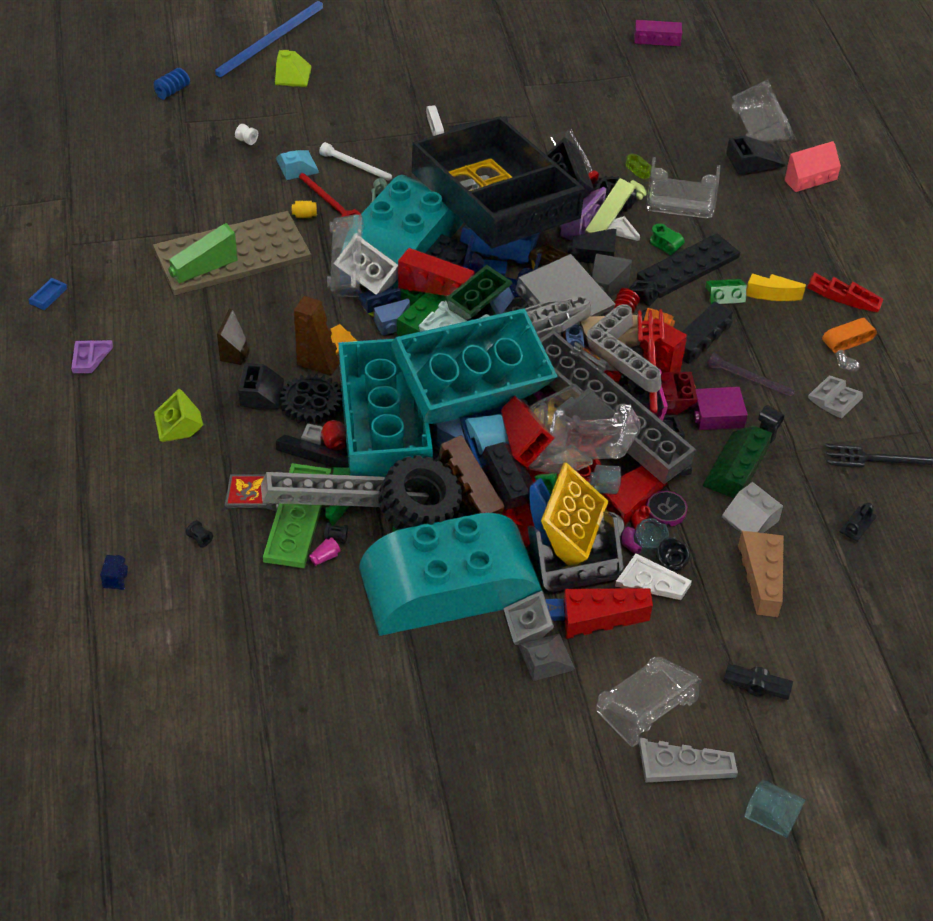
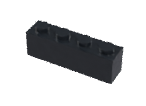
[682,302,733,364]

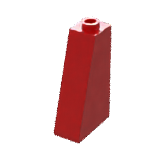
[501,395,555,468]
[599,466,667,526]

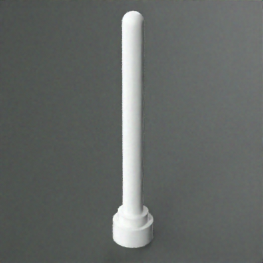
[319,142,392,180]

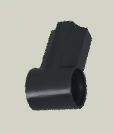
[758,405,785,443]

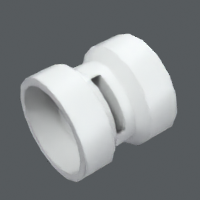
[235,124,258,145]

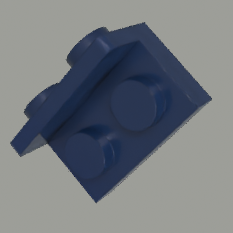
[359,285,401,314]

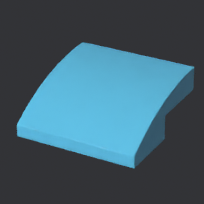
[465,414,510,455]

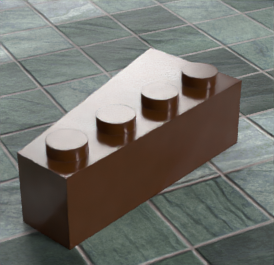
[294,296,339,376]
[438,435,504,515]

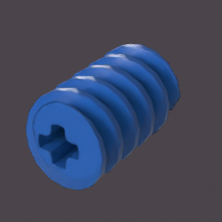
[154,68,190,100]

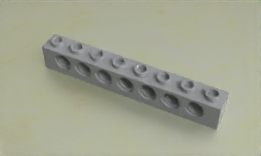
[261,472,429,507]

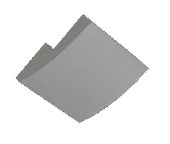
[808,375,863,418]

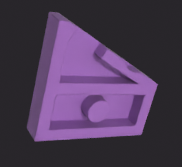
[71,340,113,373]

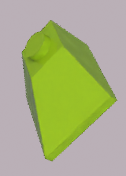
[275,50,311,87]
[154,389,203,442]

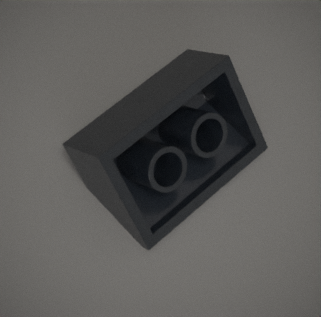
[479,442,534,511]

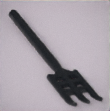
[825,443,933,467]

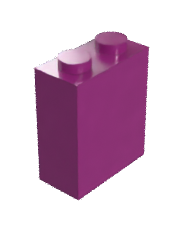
[690,387,748,430]

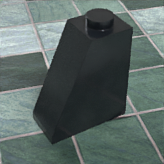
[568,229,617,263]

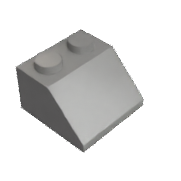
[722,482,783,533]

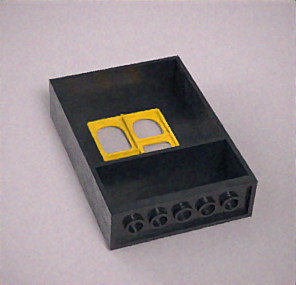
[411,116,585,249]

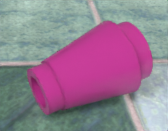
[309,538,341,566]

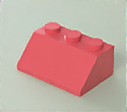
[784,141,841,192]

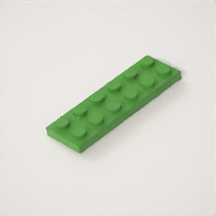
[263,463,331,568]

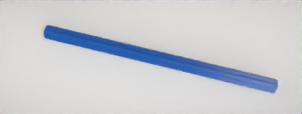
[215,1,323,77]

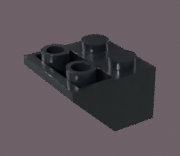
[239,363,284,410]

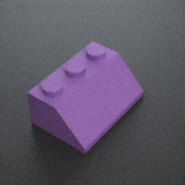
[559,187,606,241]

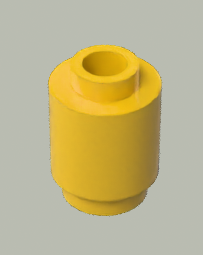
[292,201,317,218]

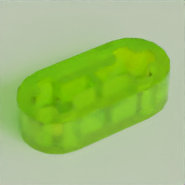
[626,154,652,179]

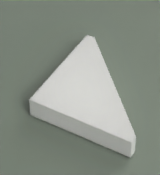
[608,216,640,241]

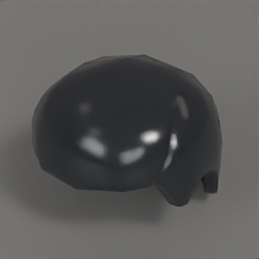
[657,537,690,571]

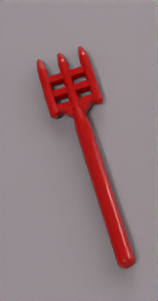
[299,173,361,229]
[637,309,664,414]

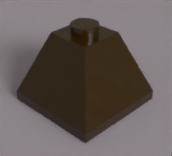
[217,308,249,365]

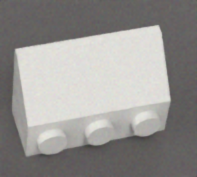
[335,234,398,295]

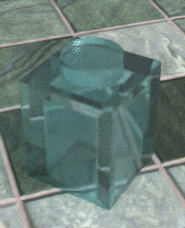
[589,465,621,494]

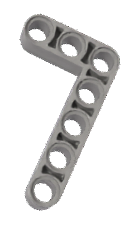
[587,304,662,392]

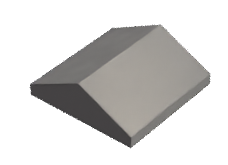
[503,591,554,645]

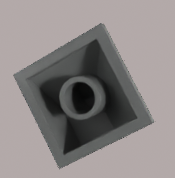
[592,254,632,297]
[519,633,575,681]

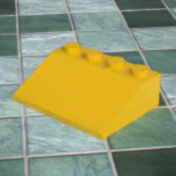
[541,463,608,566]

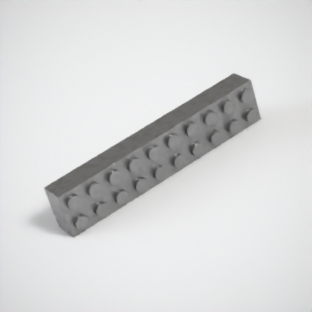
[540,330,696,484]

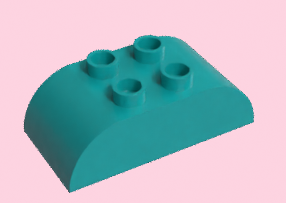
[340,175,464,289]
[391,308,558,424]
[359,513,543,636]

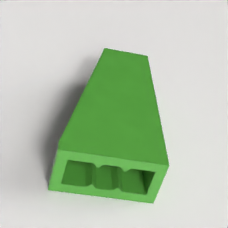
[168,223,238,283]

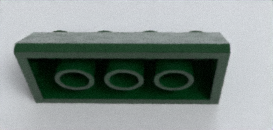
[703,426,772,499]

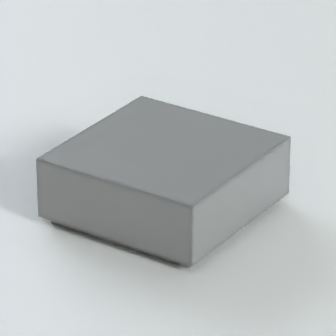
[301,423,323,445]

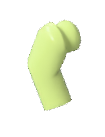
[631,180,647,200]

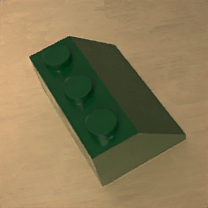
[446,265,512,320]

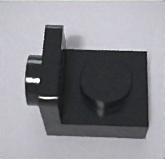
[629,280,658,306]

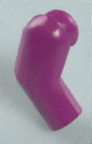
[621,527,642,555]

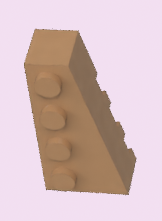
[738,530,784,617]

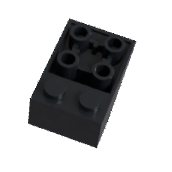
[726,135,785,174]

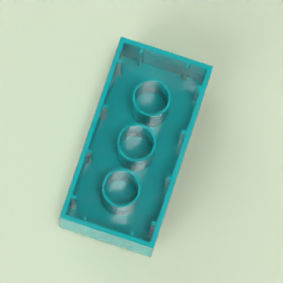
[338,339,433,477]

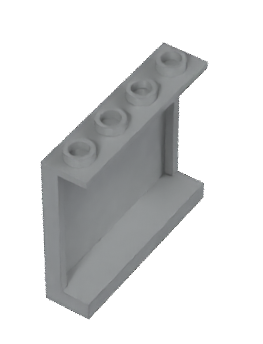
[516,254,615,337]

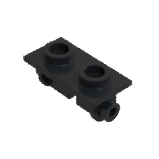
[840,503,877,542]

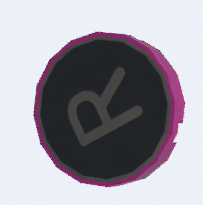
[647,491,687,526]

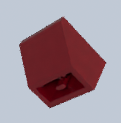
[661,372,698,415]

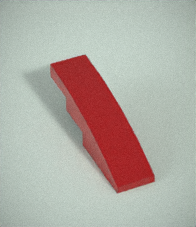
[807,272,884,312]

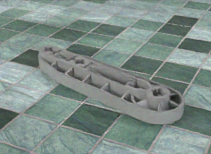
[525,294,591,339]

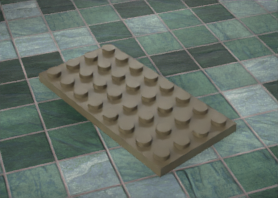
[153,211,312,295]

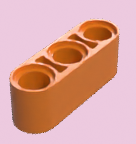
[822,318,877,353]

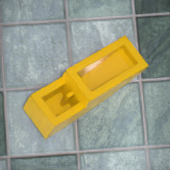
[746,274,806,301]

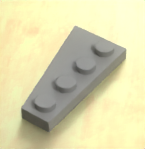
[639,738,738,782]

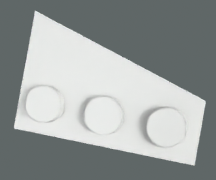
[615,554,692,600]

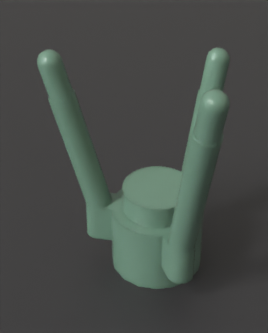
[371,177,387,203]

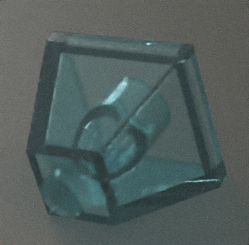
[744,779,806,838]

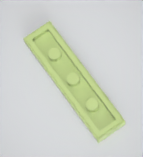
[585,178,635,234]

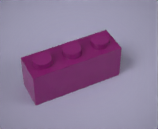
[634,20,682,46]

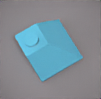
[276,150,319,180]

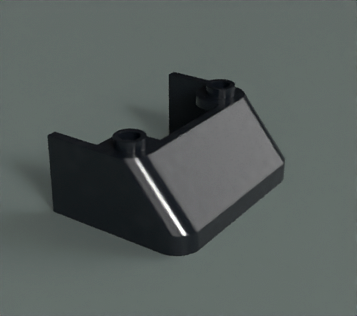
[527,511,624,592]

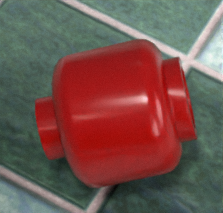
[321,420,347,450]

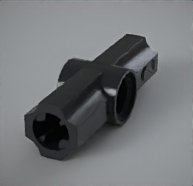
[723,663,793,700]

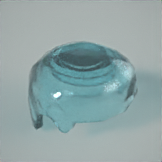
[635,518,669,550]

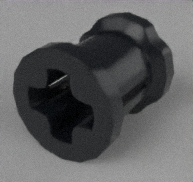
[186,520,213,547]
[324,522,348,544]

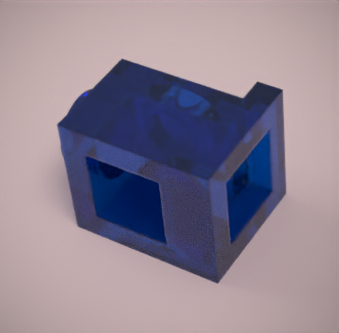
[100,555,128,590]

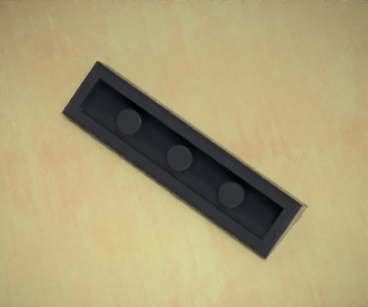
[276,434,349,468]

